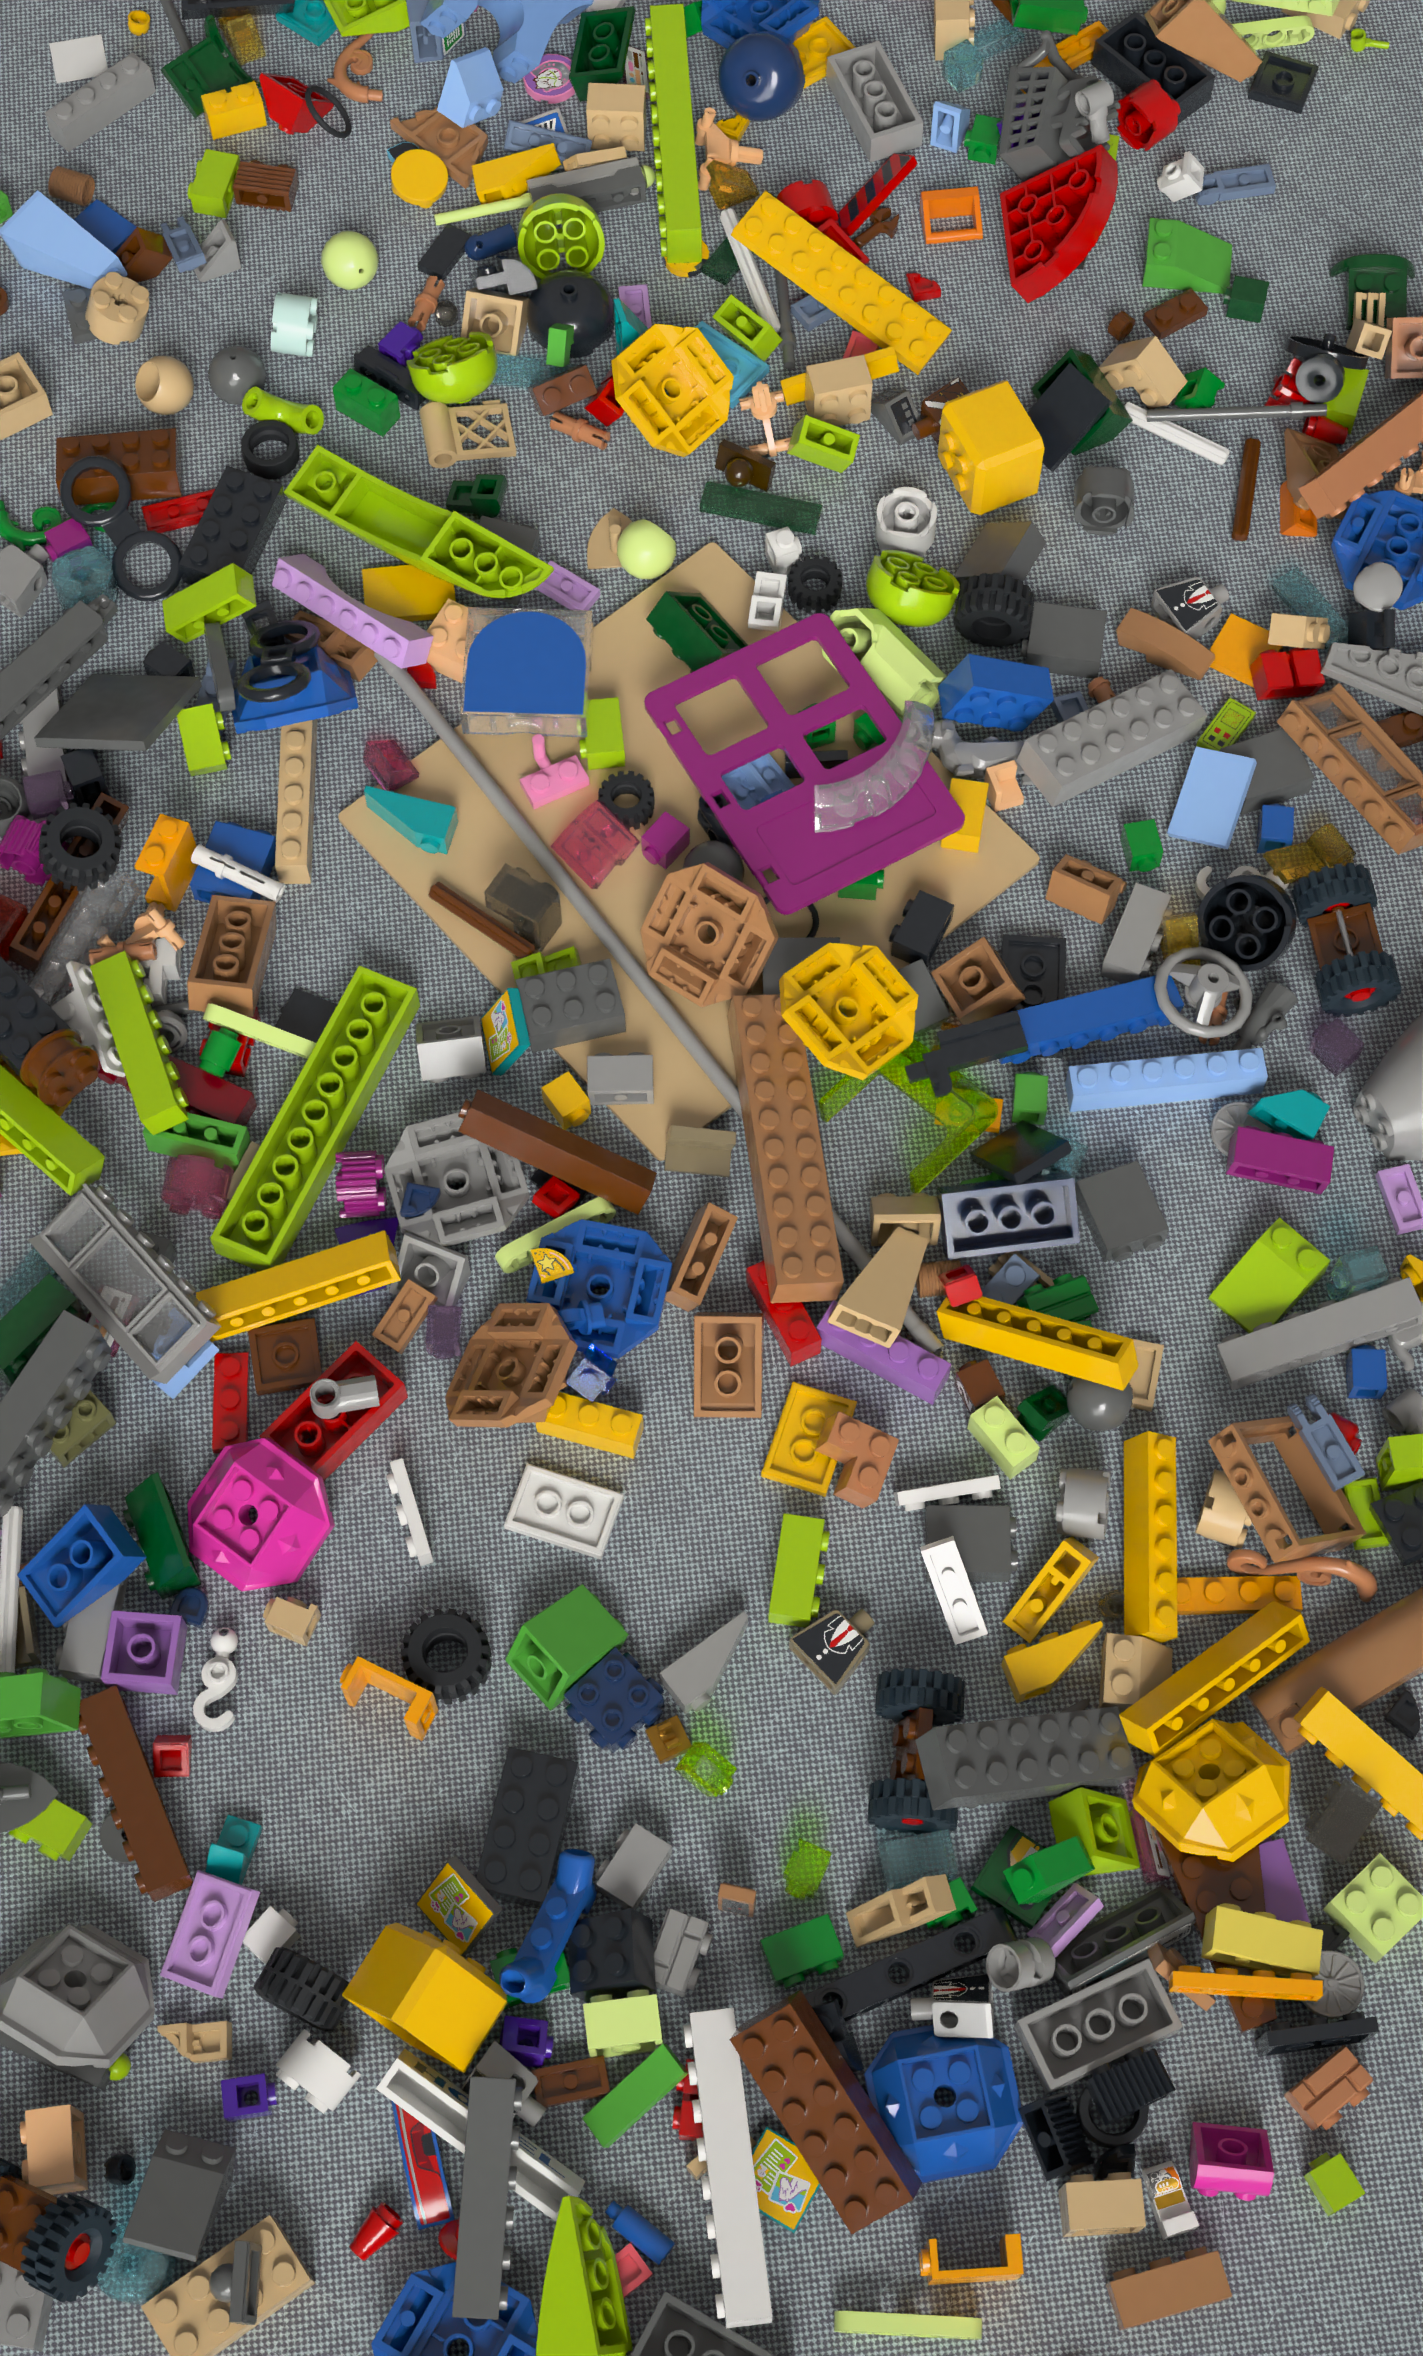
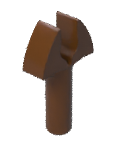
[853,208,899,249]

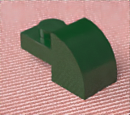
[445,474,508,519]

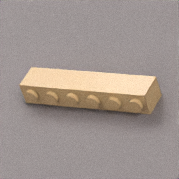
[275,719,317,884]

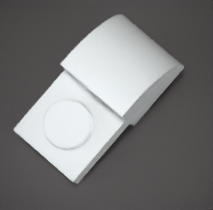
[748,571,787,632]
[140,938,182,1006]

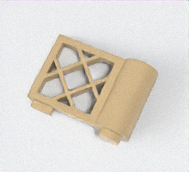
[419,400,516,468]

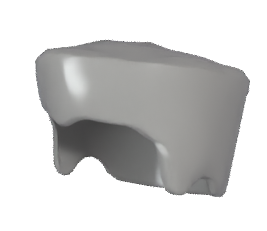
[1353,562,1403,612]

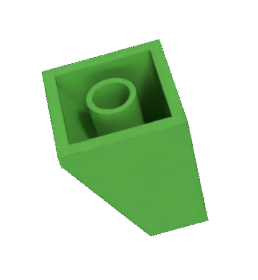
[505,1584,629,1711]

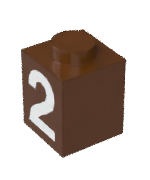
[954,1359,1006,1415]

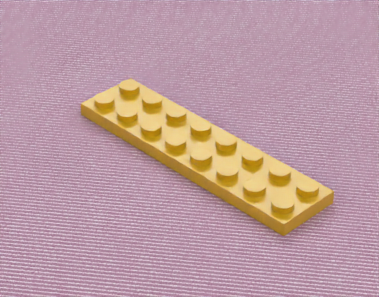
[731,190,952,375]

